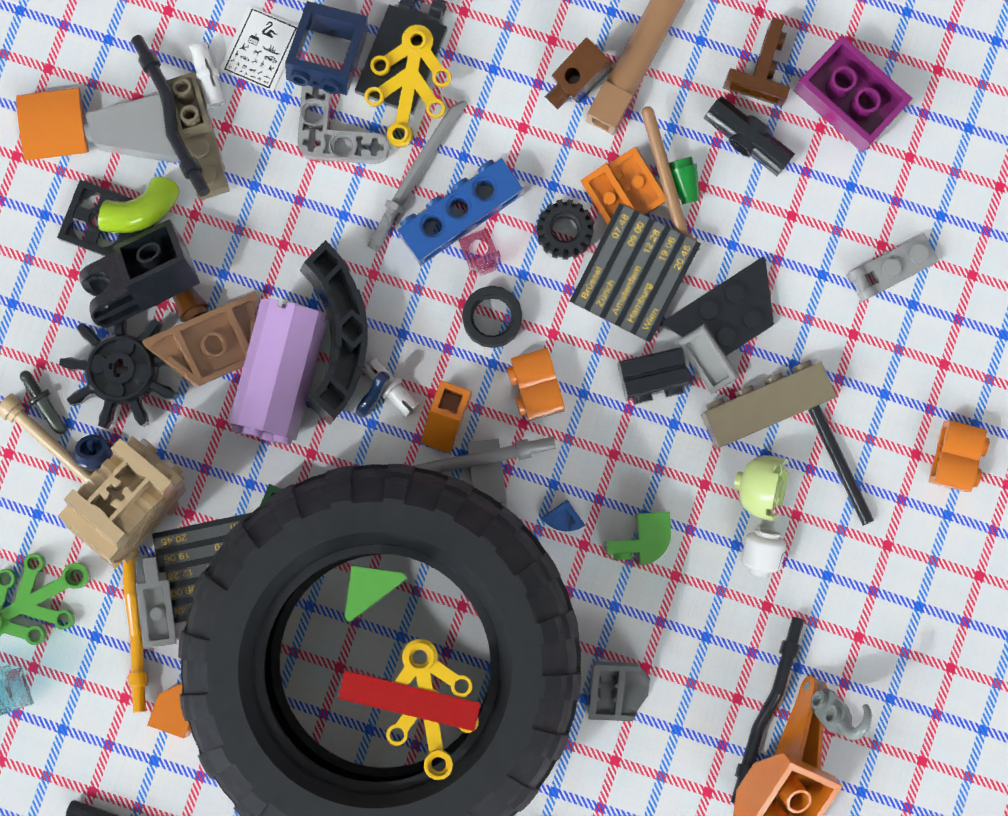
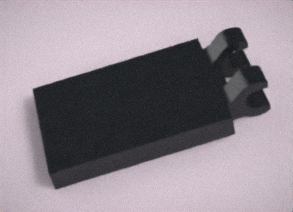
[355,0,448,116]

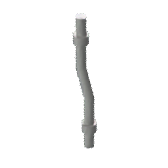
[414,436,556,473]

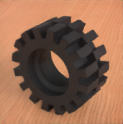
[536,199,594,260]

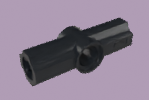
[704,96,795,176]

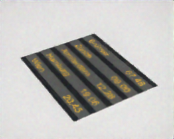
[569,203,701,343]
[152,513,251,623]

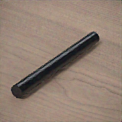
[808,405,874,526]

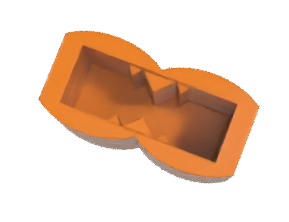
[506,348,565,422]
[929,420,990,492]

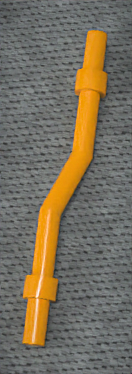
[123,548,148,713]

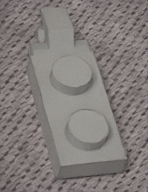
[135,557,176,649]

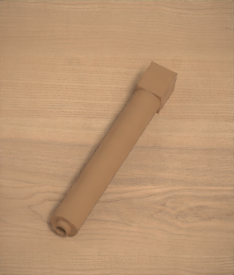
[586,0,685,135]

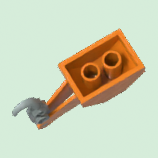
[733,676,872,816]

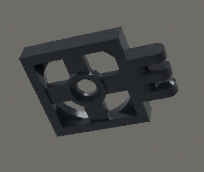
[57,180,155,256]

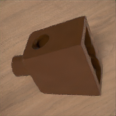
[544,37,613,110]

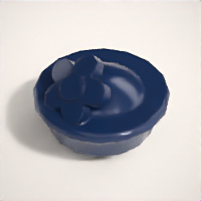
[73,435,113,469]

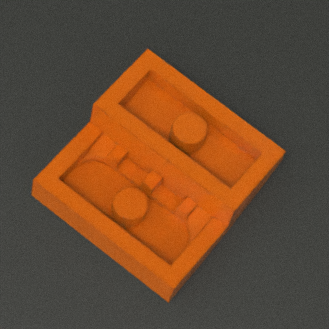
[16,87,89,161]
[580,147,667,225]

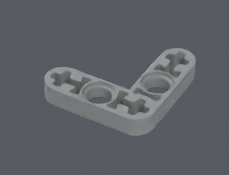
[297,85,389,164]

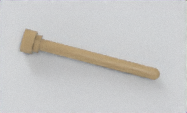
[0,393,92,484]

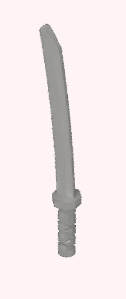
[368,101,467,252]

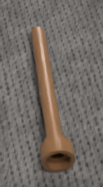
[642,106,700,250]

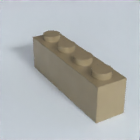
[701,360,837,449]

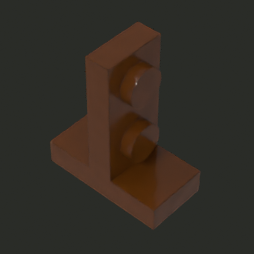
[723,17,790,107]

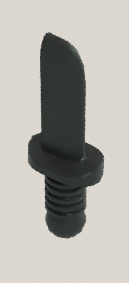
[20,370,68,435]

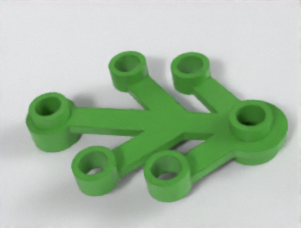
[0,554,90,645]

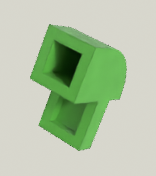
[605,512,671,565]

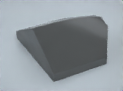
[588,661,650,721]

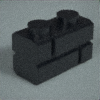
[617,347,690,405]

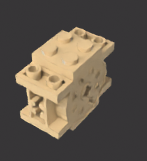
[58,436,186,569]

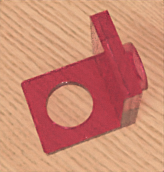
[459,229,501,275]

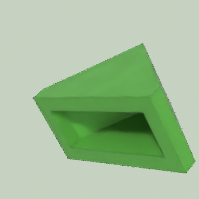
[344,566,408,622]

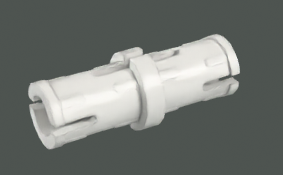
[188,42,226,109]
[362,358,420,418]

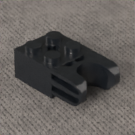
[79,219,200,328]

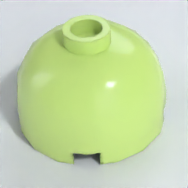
[734,455,789,521]

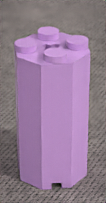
[229,299,328,445]

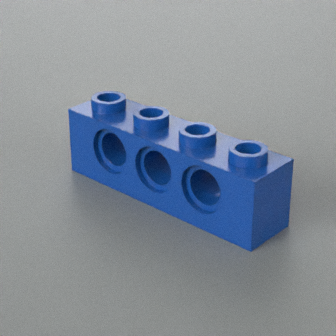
[397,158,523,266]

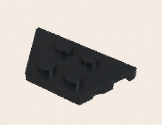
[661,257,774,356]

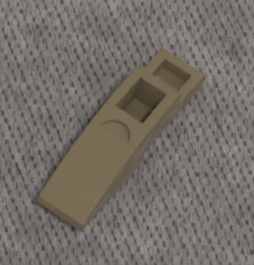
[167,72,230,200]

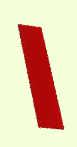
[338,671,481,731]

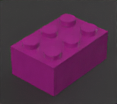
[793,35,913,153]

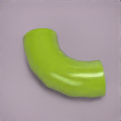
[98,176,180,233]

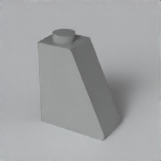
[84,94,179,163]

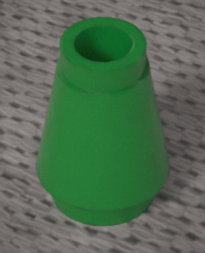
[669,156,700,205]

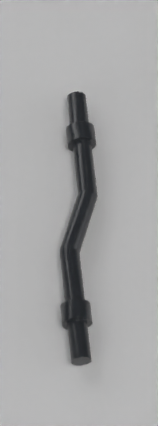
[131,35,210,197]
[730,617,805,803]

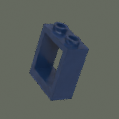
[285,1,368,96]

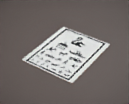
[219,5,298,92]

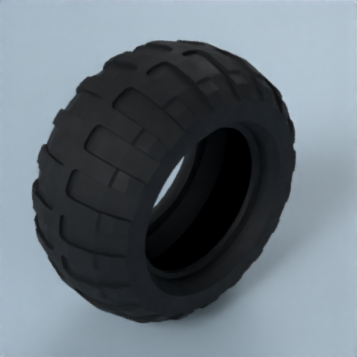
[178,464,582,816]

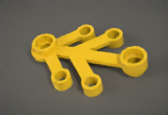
[364,25,452,148]
[386,639,479,780]

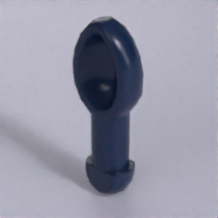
[355,371,390,418]

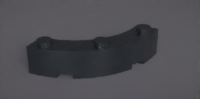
[300,240,368,425]

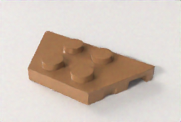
[142,292,257,388]

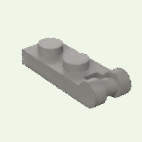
[846,234,939,302]

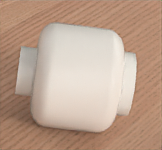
[741,528,787,577]

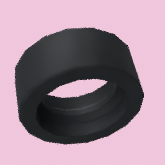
[462,286,522,348]

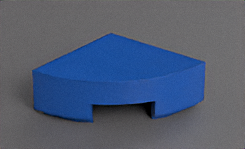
[541,500,586,531]

